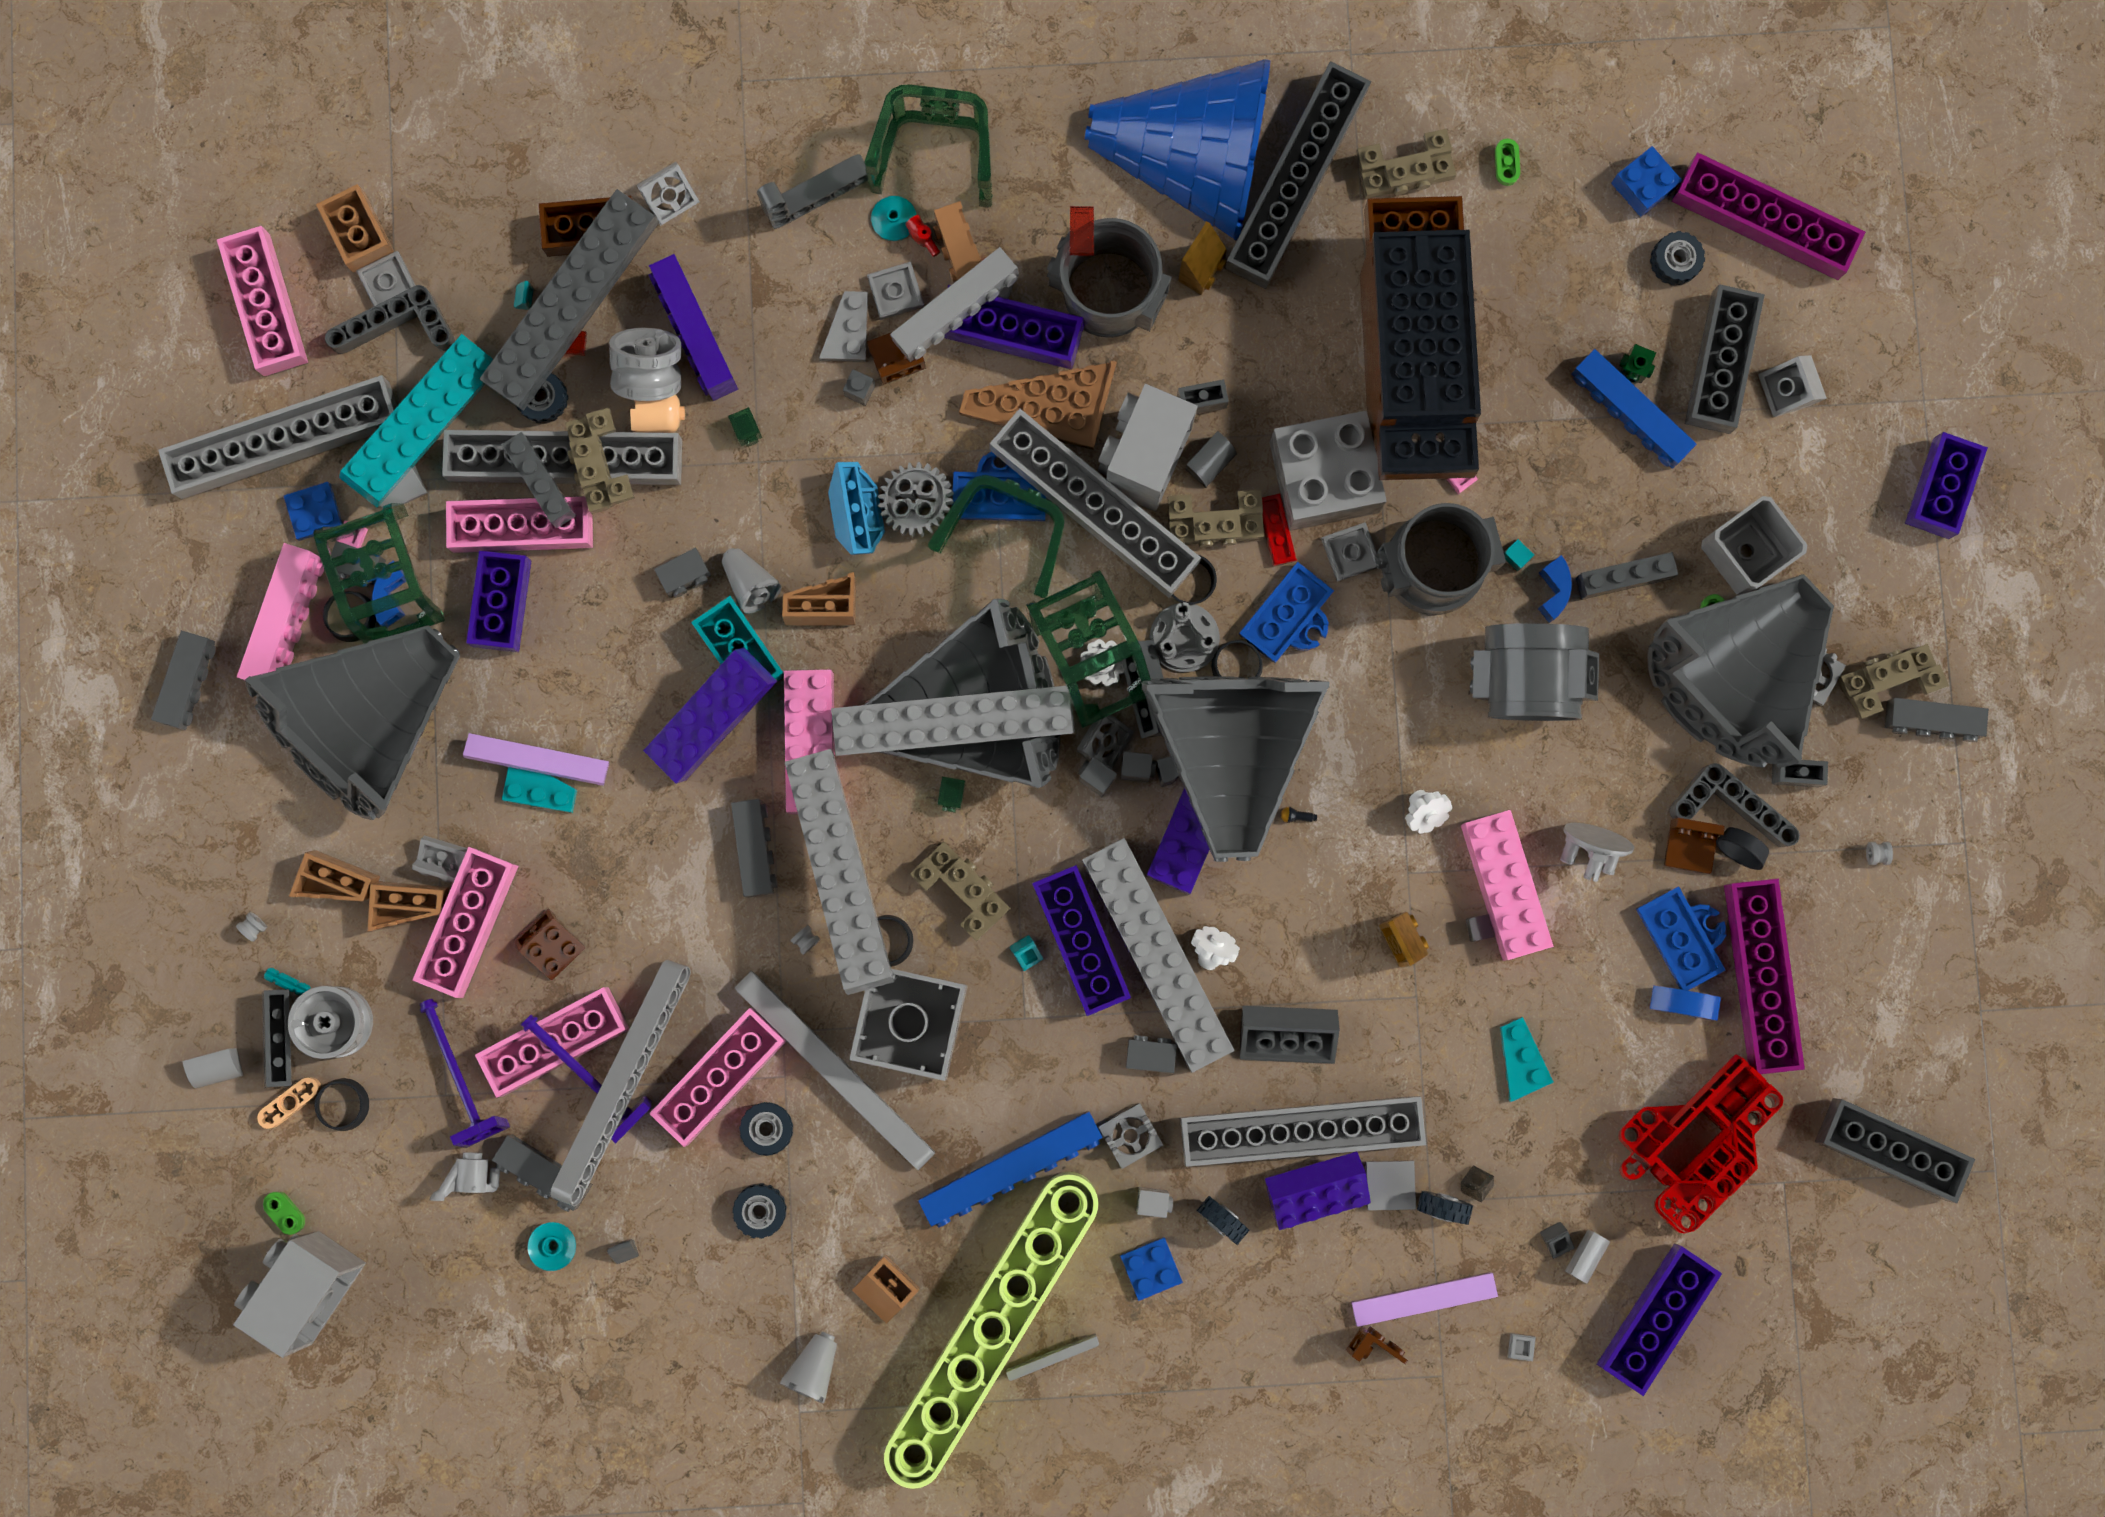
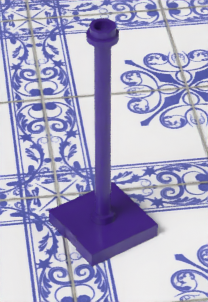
[420,999,510,1148]
[521,1015,652,1144]

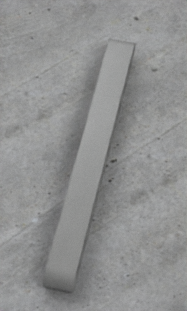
[551,960,691,1206]
[734,971,935,1170]

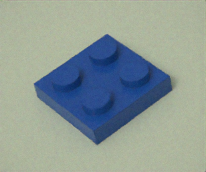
[284,482,343,541]
[1120,1237,1183,1301]

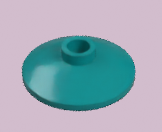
[871,196,917,241]
[528,1222,576,1271]

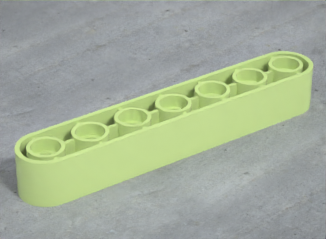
[884,1172,1098,1489]

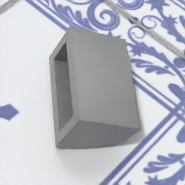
[182,1048,243,1088]
[1565,1230,1610,1284]

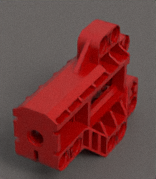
[1618,1054,1784,1234]

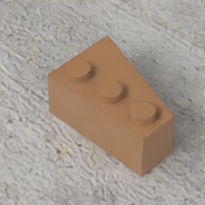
[933,201,981,282]
[782,572,856,626]
[289,850,380,901]
[367,881,449,932]

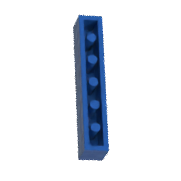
[1571,349,1697,469]

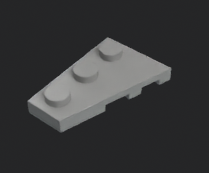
[819,291,868,362]

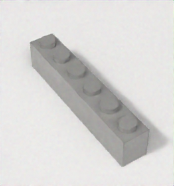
[890,247,1019,362]

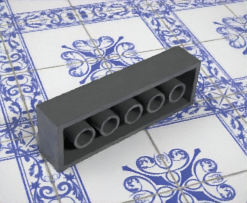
[1685,284,1765,434]
[1815,1098,1975,1203]

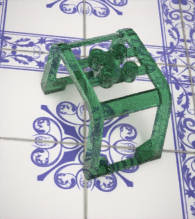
[864,84,993,207]
[928,475,1065,598]
[313,503,445,644]
[1025,570,1151,728]

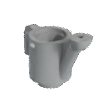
[429,1152,500,1201]

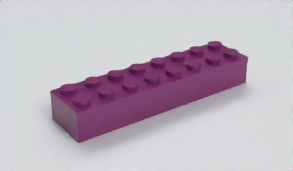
[1671,152,1866,280]
[1724,878,1805,1074]

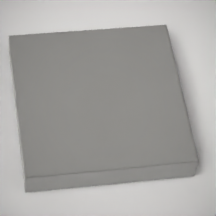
[356,251,416,306]
[867,262,924,320]
[1321,522,1377,582]
[1365,1160,1416,1210]

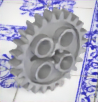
[878,462,954,538]

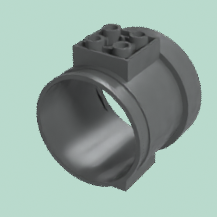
[1047,218,1172,338]
[1375,503,1506,615]
[1470,623,1599,721]

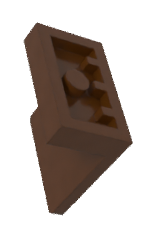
[867,332,926,385]
[1664,818,1725,874]
[514,908,585,980]
[1346,1326,1408,1365]

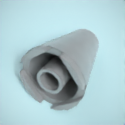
[722,548,782,614]
[780,1332,837,1404]

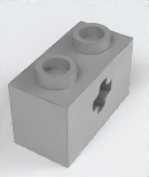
[1136,1187,1173,1218]

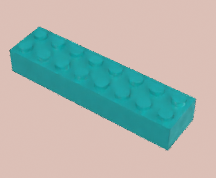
[339,334,493,508]

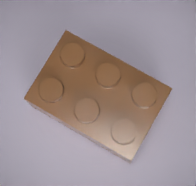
[316,184,394,273]

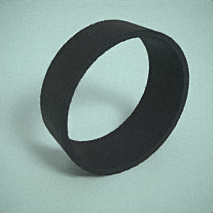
[1172,555,1217,605]
[323,591,376,642]
[1211,640,1263,677]
[1716,827,1769,870]
[877,915,913,967]
[315,1078,369,1131]

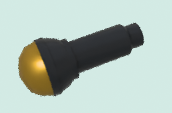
[1281,807,1317,823]

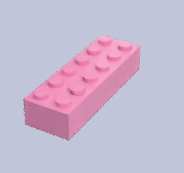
[217,226,308,376]
[446,496,593,553]
[237,543,325,681]
[784,670,835,814]
[1461,810,1554,961]
[413,847,518,998]
[475,987,630,1098]
[649,1008,787,1147]

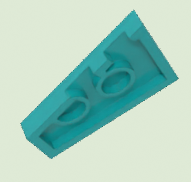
[502,767,577,813]
[1500,1017,1554,1102]

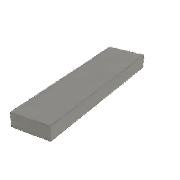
[1006,1333,1099,1381]

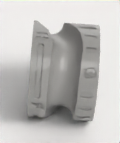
[609,328,681,401]
[288,986,373,1059]

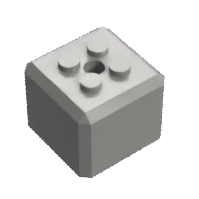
[1701,496,1807,595]

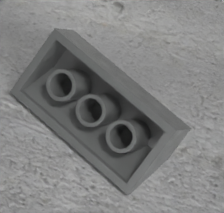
[1240,1006,1340,1064]

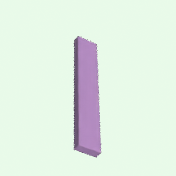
[463,733,609,786]
[1351,1272,1498,1327]

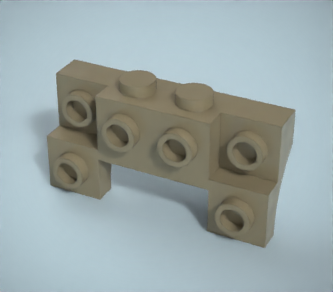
[1356,128,1456,200]
[565,407,635,514]
[1167,489,1264,548]
[1838,644,1949,720]
[910,841,1011,942]

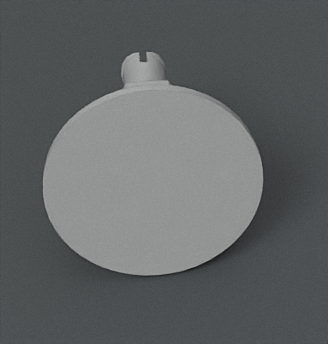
[1150,602,1220,673]
[1560,823,1634,882]

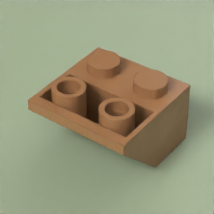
[852,1254,920,1324]

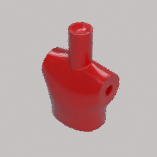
[905,215,940,257]

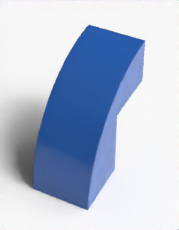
[1538,555,1572,623]
[372,560,410,628]
[1650,985,1721,1021]

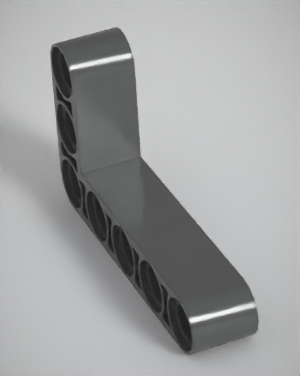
[757,154,872,229]
[325,285,455,354]
[1669,763,1800,847]

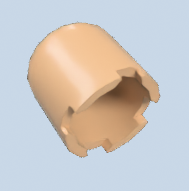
[630,394,685,433]

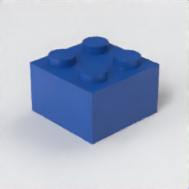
[1611,146,1682,218]

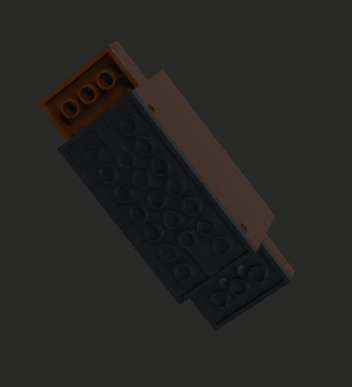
[1360,196,1481,480]

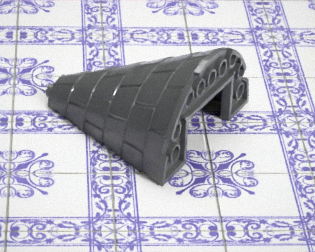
[1647,574,1834,768]
[864,599,1060,788]
[245,625,460,820]
[1142,676,1330,862]

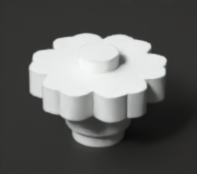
[1079,639,1125,687]
[1405,790,1452,834]
[1191,926,1240,970]

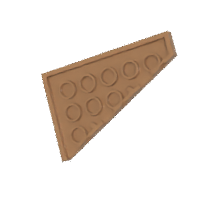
[959,361,1117,450]

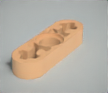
[257,1077,321,1129]

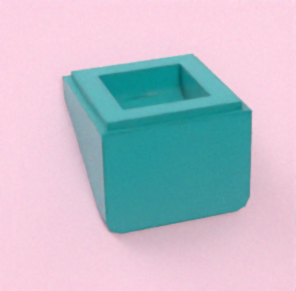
[514,281,534,310]
[1504,539,1534,572]
[1009,935,1044,971]

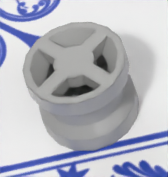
[1866,842,1893,865]
[236,912,267,942]
[790,925,821,955]

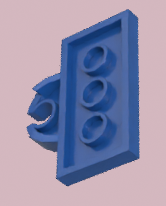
[952,452,1046,521]
[1239,562,1334,663]
[1636,886,1726,991]

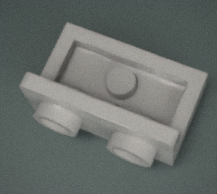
[412,835,468,882]

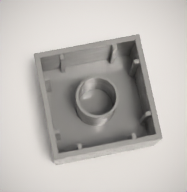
[1097,384,1198,512]
[1269,410,1387,531]
[849,969,967,1081]
[233,1231,366,1358]

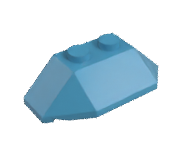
[828,462,885,555]

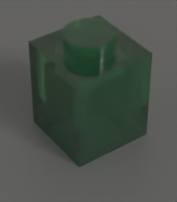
[728,407,763,447]
[937,776,966,813]

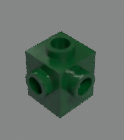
[1619,344,1657,384]

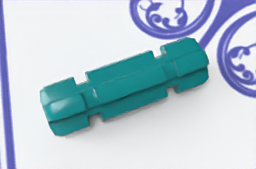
[264,968,311,996]

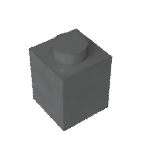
[843,369,876,406]

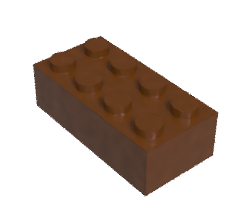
[539,195,633,257]

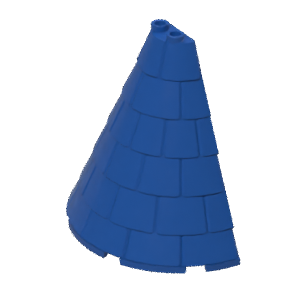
[1085,59,1271,241]

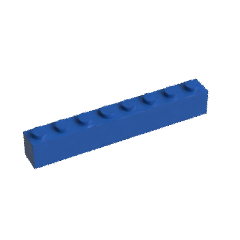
[918,1111,1103,1228]

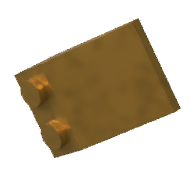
[1178,221,1227,295]
[1379,912,1429,967]

